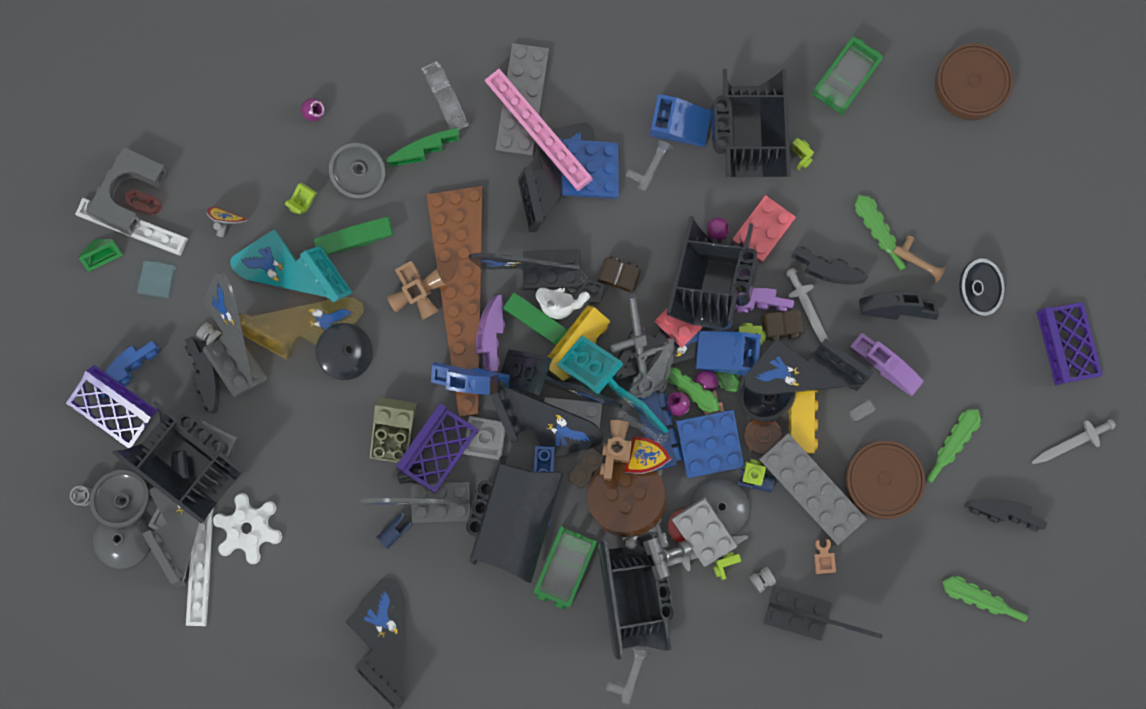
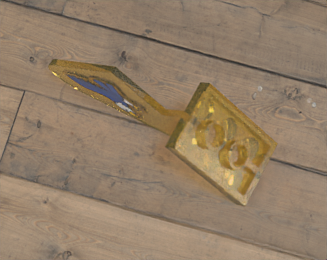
[238,297,364,360]

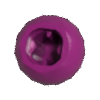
[301,98,325,122]
[706,217,729,241]
[695,370,719,391]
[666,392,690,416]

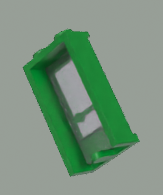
[812,36,883,115]
[534,526,597,610]

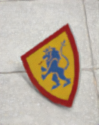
[207,206,248,237]
[625,436,671,474]

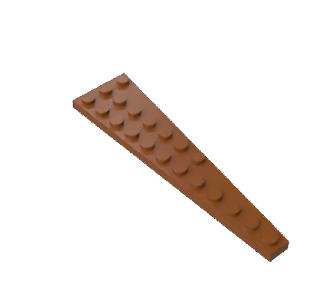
[426,186,483,417]

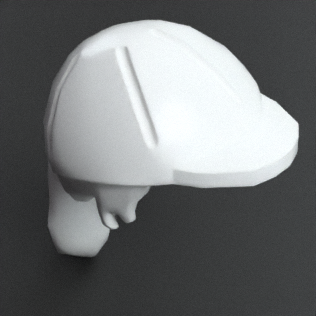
[536,288,590,319]

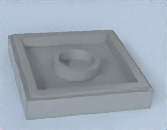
[463,416,506,460]

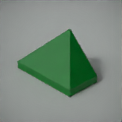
[78,239,123,272]

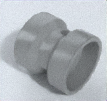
[196,322,223,345]
[70,486,92,506]
[749,566,776,593]

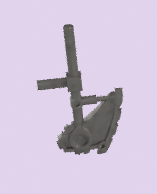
[610,295,674,399]

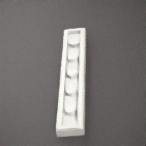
[75,198,188,256]
[186,508,214,626]

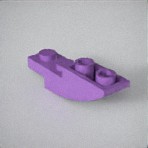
[735,288,794,314]
[475,295,505,372]
[850,333,924,397]

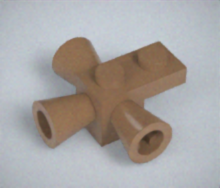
[387,260,446,320]
[600,420,632,481]

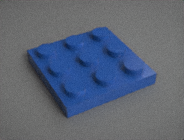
[562,139,619,199]
[676,409,744,478]

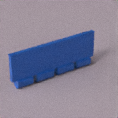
[638,391,683,471]

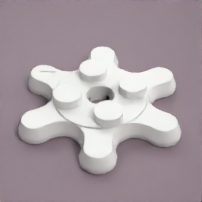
[212,493,282,564]

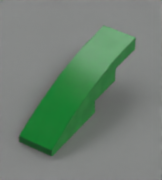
[387,128,461,167]
[314,217,394,256]
[503,293,568,346]

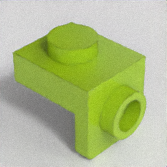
[790,138,814,170]
[285,183,317,214]
[736,323,766,347]
[743,459,766,486]
[713,552,741,580]

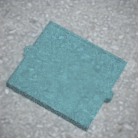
[137,261,175,299]

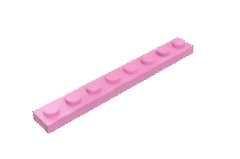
[485,69,593,191]

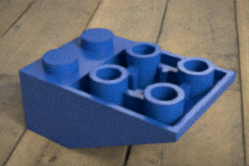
[650,94,711,147]
[695,331,761,376]

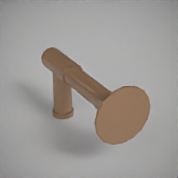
[893,236,946,283]

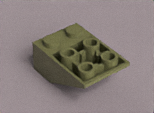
[370,397,417,463]

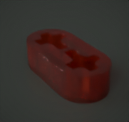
[125,189,161,215]

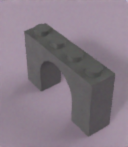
[86,147,168,236]

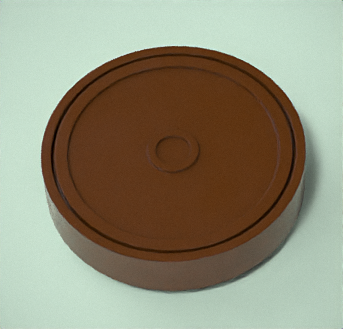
[935,43,1013,120]
[844,441,925,520]
[587,462,667,537]

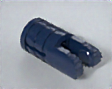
[737,469,775,493]
[376,513,413,549]

